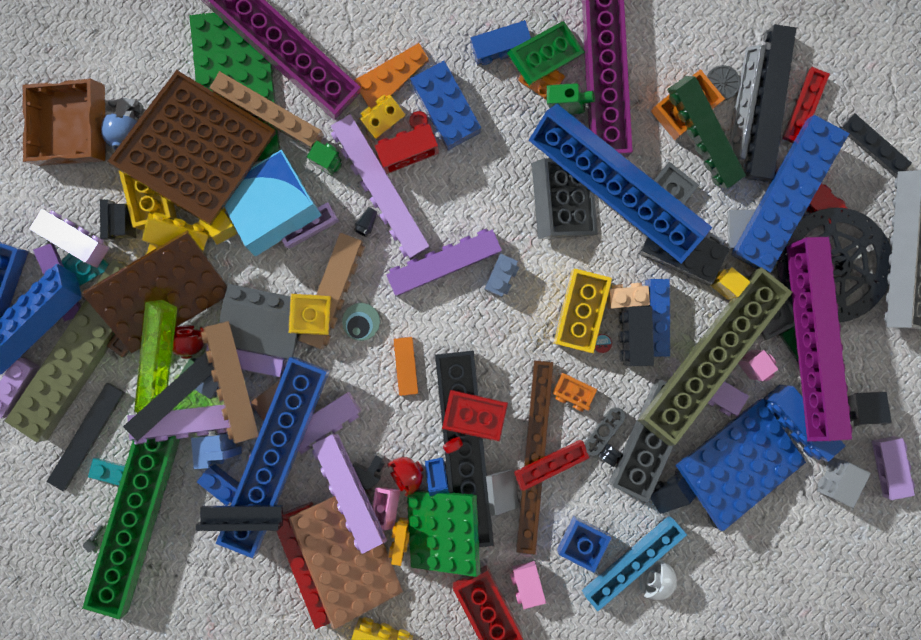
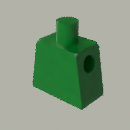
[547,83,595,115]

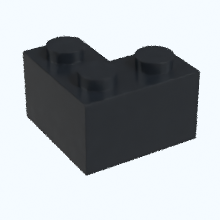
[650,468,696,514]

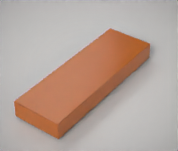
[393,337,418,396]

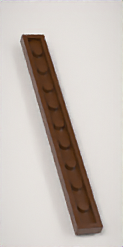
[516,360,554,554]

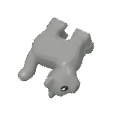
[105,97,144,121]

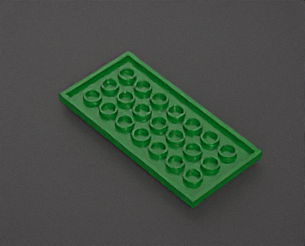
[189,13,280,162]

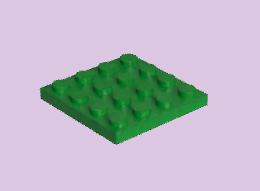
[407,490,480,577]

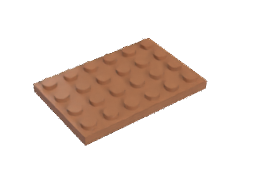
[288,496,403,629]

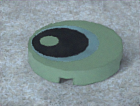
[342,303,381,341]

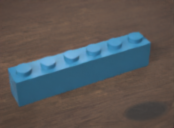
[582,516,687,611]

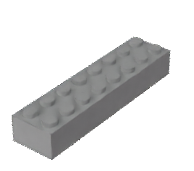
[885,170,921,330]

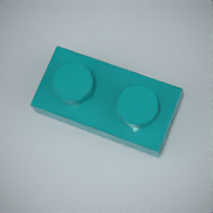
[88,458,125,485]

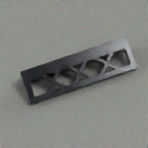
[196,505,283,531]

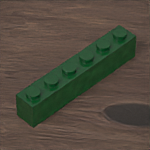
[667,76,746,189]

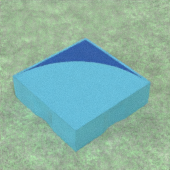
[224,149,322,257]

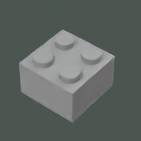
[817,457,871,508]

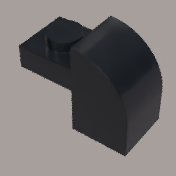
[353,453,385,489]

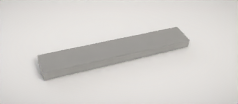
[729,44,766,160]

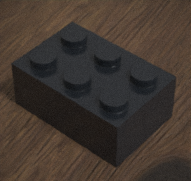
[618,306,654,366]

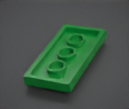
[507,21,585,86]

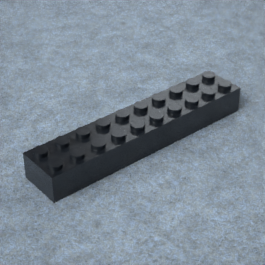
[435,350,494,547]

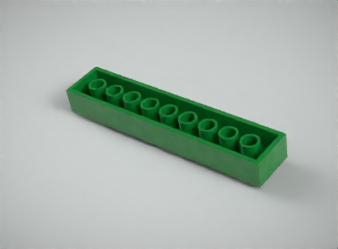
[82,436,180,620]

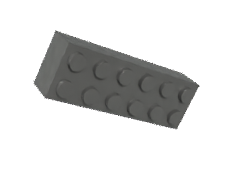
[608,379,674,503]

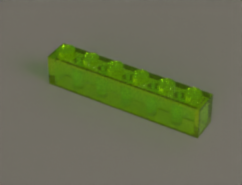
[134,300,177,413]

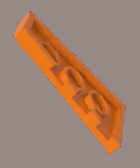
[354,43,429,108]

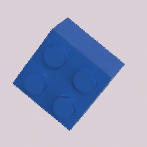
[557,516,612,573]

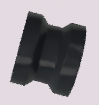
[598,443,623,467]

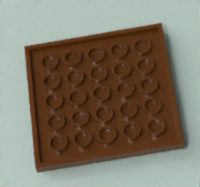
[107,70,276,226]

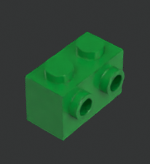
[307,140,342,176]

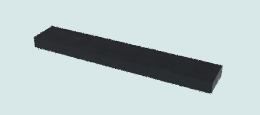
[123,350,214,442]
[47,383,125,491]

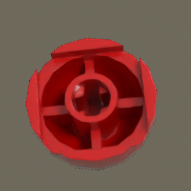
[164,325,204,359]
[387,457,423,497]

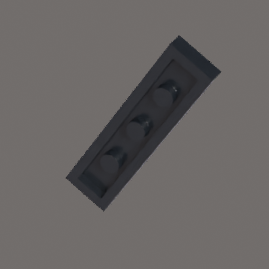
[840,113,912,178]

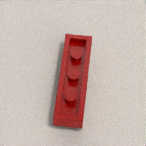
[782,67,830,143]
[514,440,589,491]

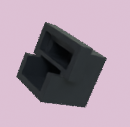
[100,199,136,241]
[847,392,892,427]

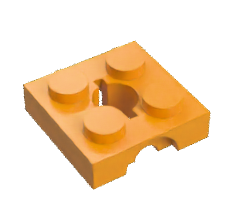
[388,517,410,566]

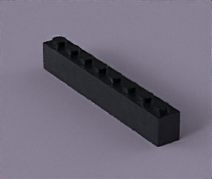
[744,24,797,182]

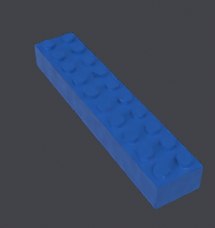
[528,104,712,264]
[215,357,330,558]

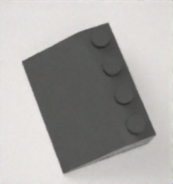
[531,158,598,239]
[219,284,299,360]

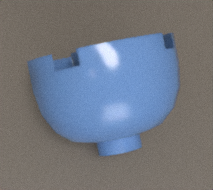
[101,114,137,150]

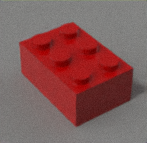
[374,124,439,174]

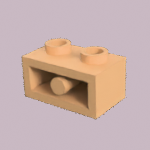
[607,283,650,309]

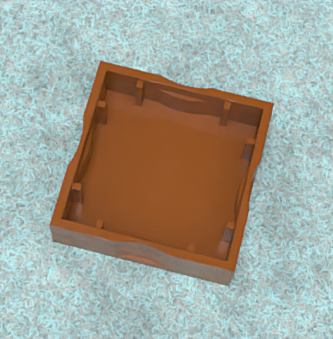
[22,78,106,166]

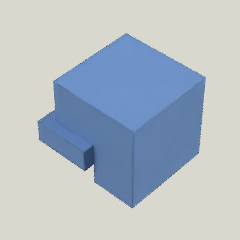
[191,433,242,469]

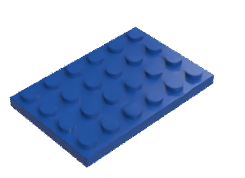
[676,399,806,531]

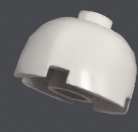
[639,560,677,600]

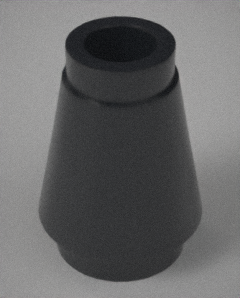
[354,207,378,237]

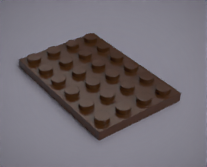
[82,230,228,354]

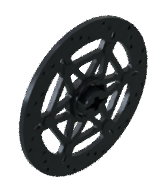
[777,208,892,323]

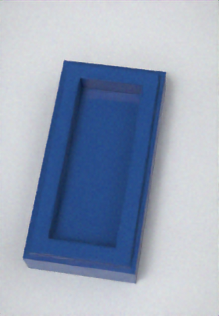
[425,457,449,496]

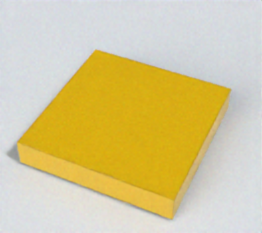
[288,294,331,335]

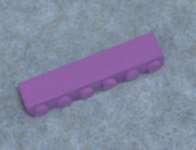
[386,228,502,297]

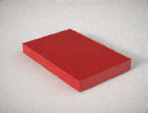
[442,390,508,442]

